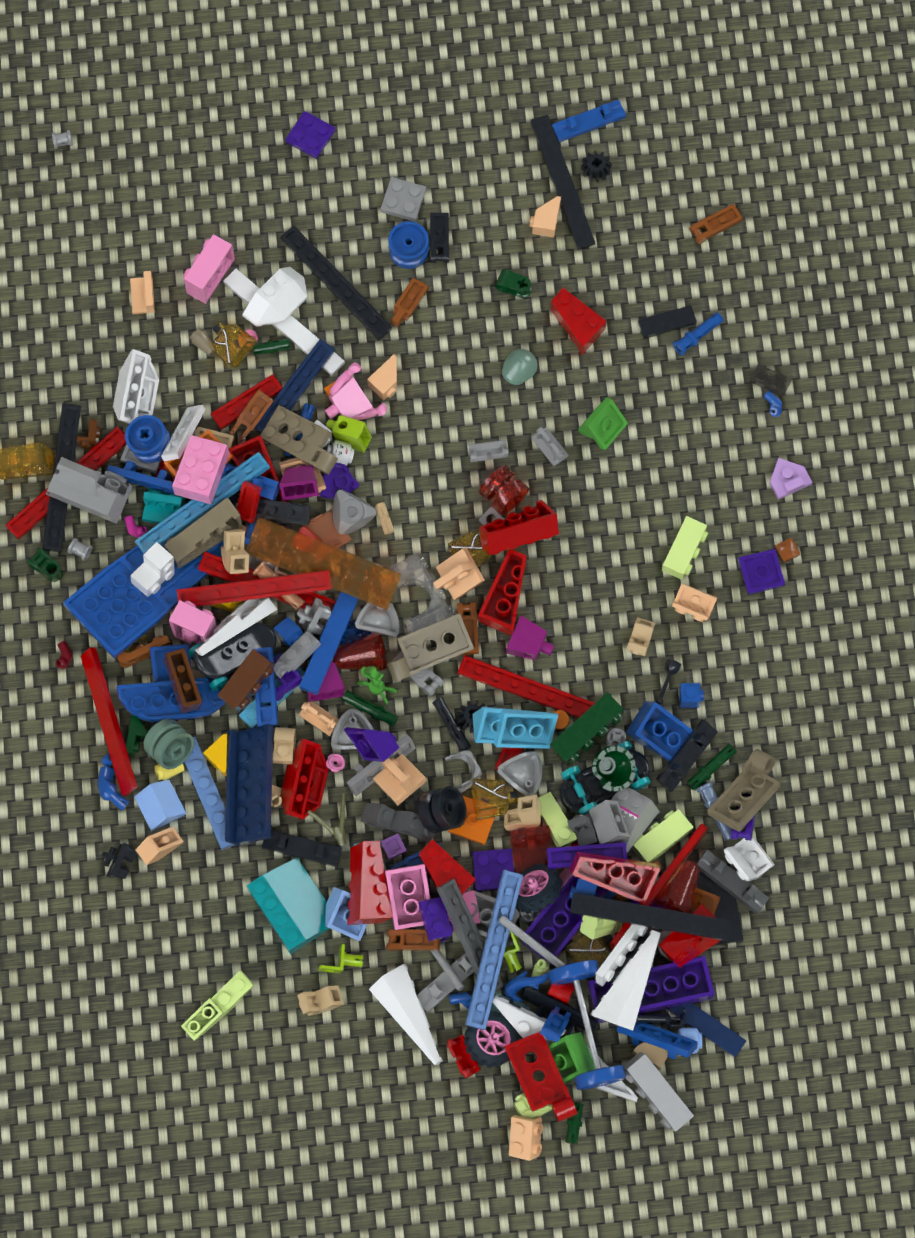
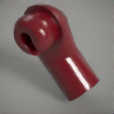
[55,641,73,669]

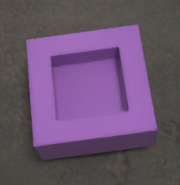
[381,833,407,860]

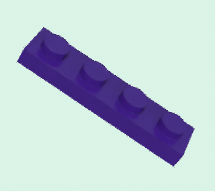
[547,842,627,869]

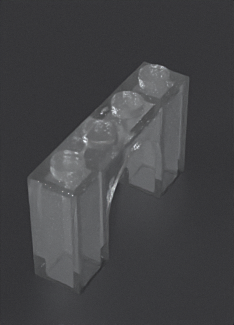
[377,553,455,634]

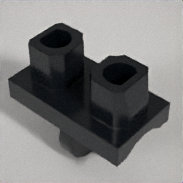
[101,843,136,879]

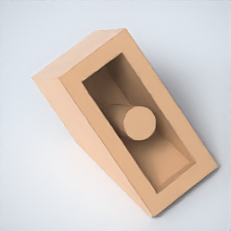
[529,196,561,238]
[367,354,397,400]
[136,827,184,865]

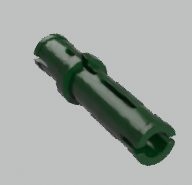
[342,690,399,727]
[687,743,737,791]

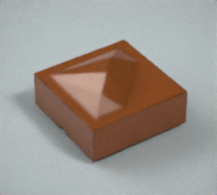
[774,537,801,564]

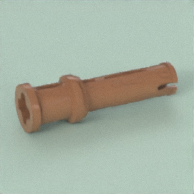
[252,561,305,611]

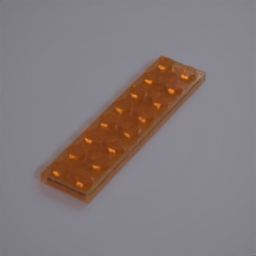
[246,517,402,610]

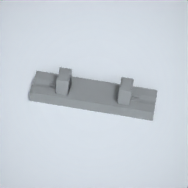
[347,734,416,796]
[417,953,475,1014]

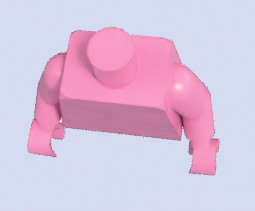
[324,363,387,420]

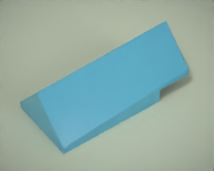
[472,707,558,749]

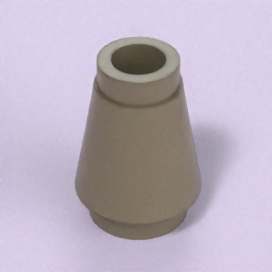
[190,328,217,356]

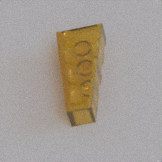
[0,442,55,480]

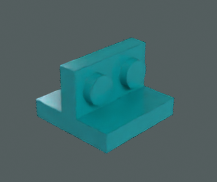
[142,488,186,524]

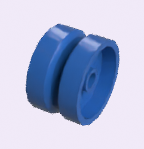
[388,221,429,269]
[125,415,171,463]

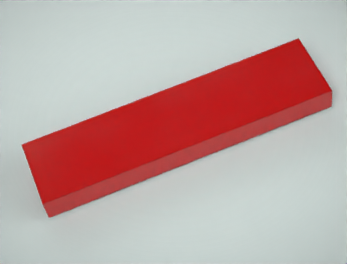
[210,374,283,430]

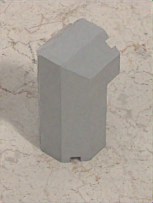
[46,457,132,524]

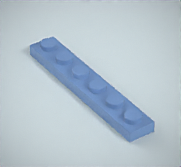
[185,737,234,850]

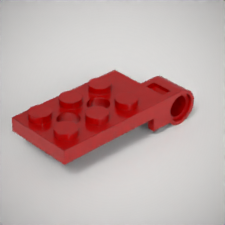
[504,1031,578,1122]

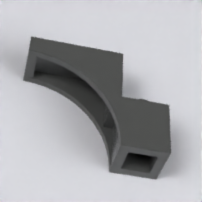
[361,803,435,843]

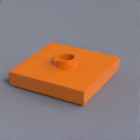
[448,795,498,845]

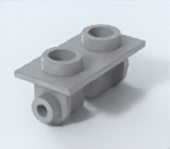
[531,427,569,466]
[469,440,508,462]

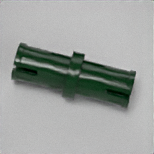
[252,338,291,356]
[565,1102,584,1145]

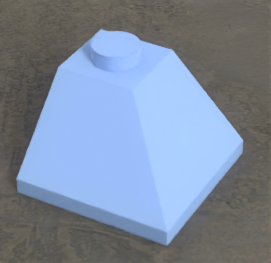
[325,887,367,941]

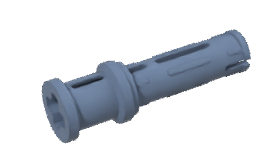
[697,782,732,841]

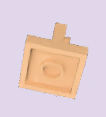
[433,547,485,600]
[373,754,427,806]

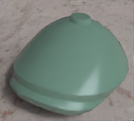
[502,349,537,385]

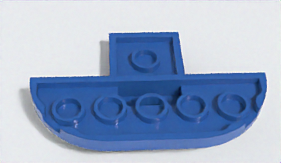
[116,644,232,722]

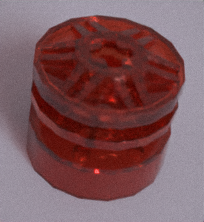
[478,465,529,516]

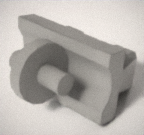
[297,598,331,635]

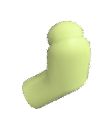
[531,958,550,986]

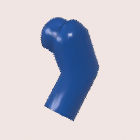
[763,390,782,417]
[449,992,472,1010]

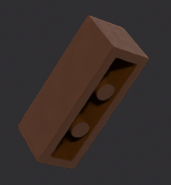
[163,648,202,714]
[218,649,275,711]

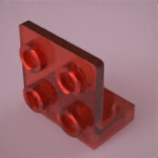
[510,825,551,873]

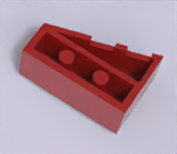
[551,288,606,355]
[419,839,476,896]
[659,904,721,968]

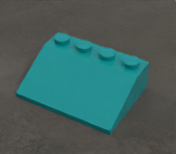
[246,858,331,955]

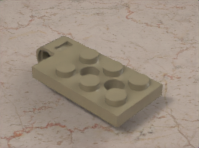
[261,405,338,475]
[387,613,474,682]
[707,749,780,832]

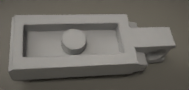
[274,631,321,678]

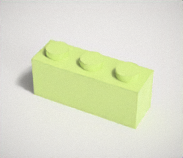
[662,516,708,580]
[632,809,694,863]

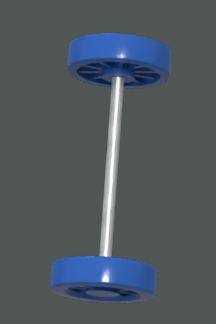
[549,960,626,1090]

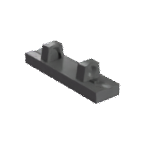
[695,849,769,915]

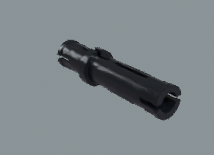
[432,697,471,751]

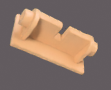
[298,702,339,736]

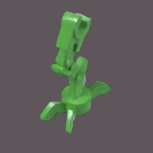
[356,666,398,705]

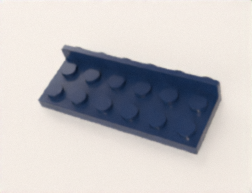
[225,724,273,846]

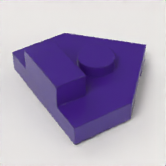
[319,462,360,500]

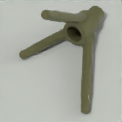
[308,793,346,846]

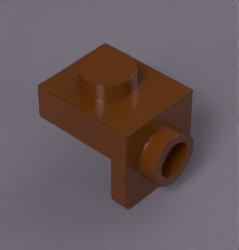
[76,419,101,449]

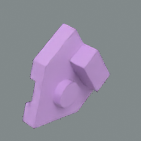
[770,458,812,500]

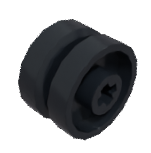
[418,786,466,833]

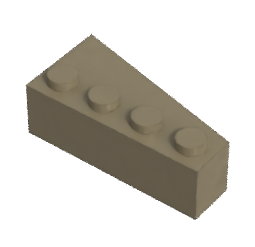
[164,497,242,569]

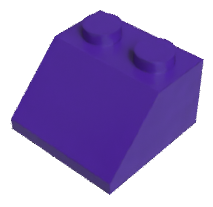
[344,727,400,762]

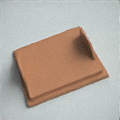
[299,509,352,559]

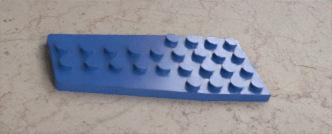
[63,535,224,659]

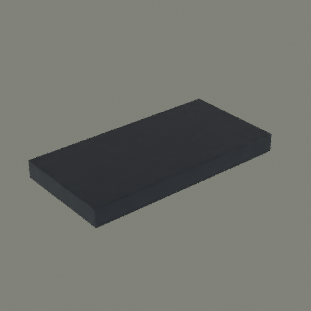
[690,864,744,946]

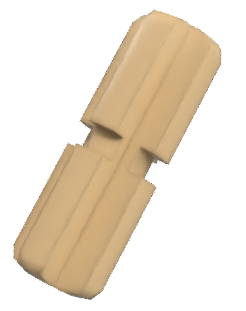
[375,502,394,535]

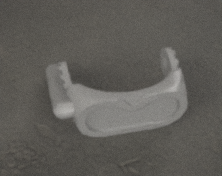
[445,750,482,793]

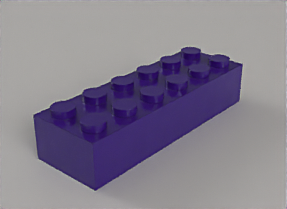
[520,875,609,966]
[588,956,715,1024]

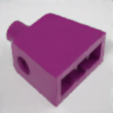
[279,464,319,501]
[506,616,555,660]
[308,662,345,703]

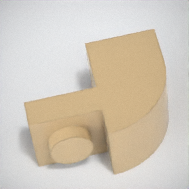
[221,529,249,574]
[627,617,656,656]
[273,727,296,764]
[504,794,541,832]
[297,986,344,1016]
[632,1042,668,1071]

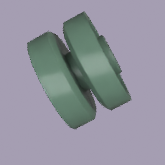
[144,719,194,770]

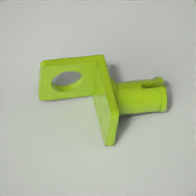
[503,931,522,972]
[318,944,363,973]

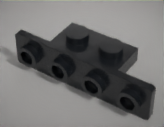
[522,986,598,1038]

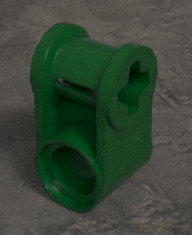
[495,269,532,298]
[26,547,63,582]

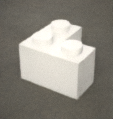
[130,542,174,597]

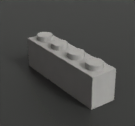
[623,1052,694,1132]

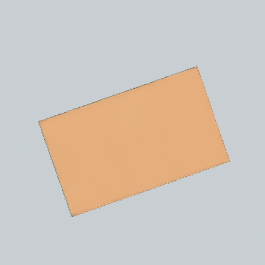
[130,271,155,314]

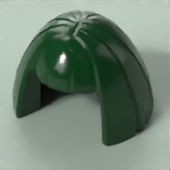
[592,746,636,791]

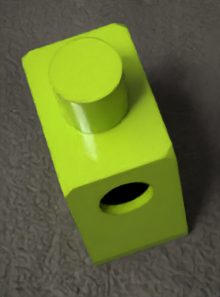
[326,415,372,453]

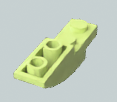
[181,971,255,1041]

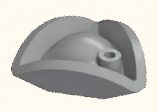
[332,490,376,535]
[355,596,399,637]
[331,708,374,750]
[498,752,542,796]

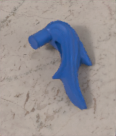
[504,971,550,1006]

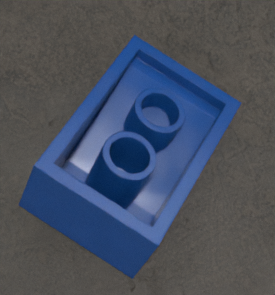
[625,701,693,761]

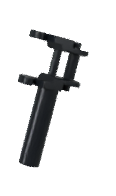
[636,1007,686,1030]

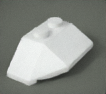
[242,267,307,327]
[113,349,159,424]

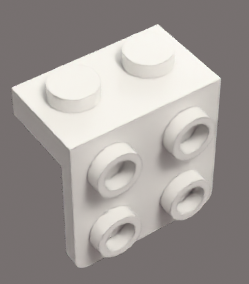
[724,836,775,881]

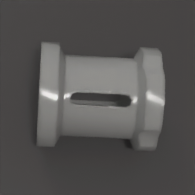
[52,130,73,149]
[67,538,93,561]

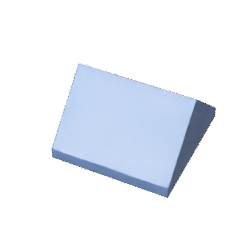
[134,780,186,832]

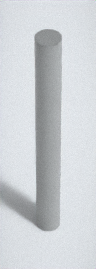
[498,915,565,968]
[415,925,465,991]

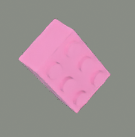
[183,234,235,304]
[172,435,230,505]
[169,600,217,644]
[385,864,430,930]

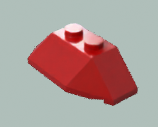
[280,739,329,820]

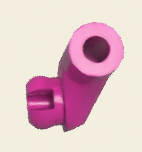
[124,516,148,538]

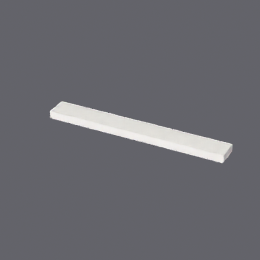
[223,269,345,376]

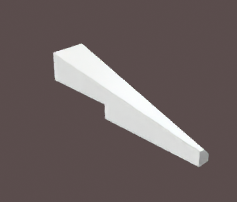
[195,597,277,656]
[590,930,660,1030]
[369,964,443,1065]

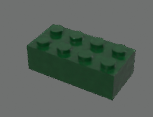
[550,692,624,766]

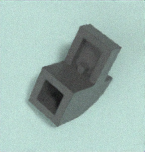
[567,813,600,846]

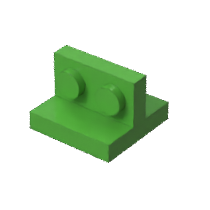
[578,397,628,450]

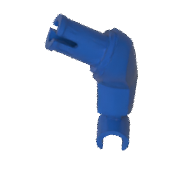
[97,753,129,811]

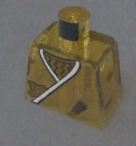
[212,323,258,368]
[448,531,491,569]
[471,778,518,820]
[565,934,613,979]

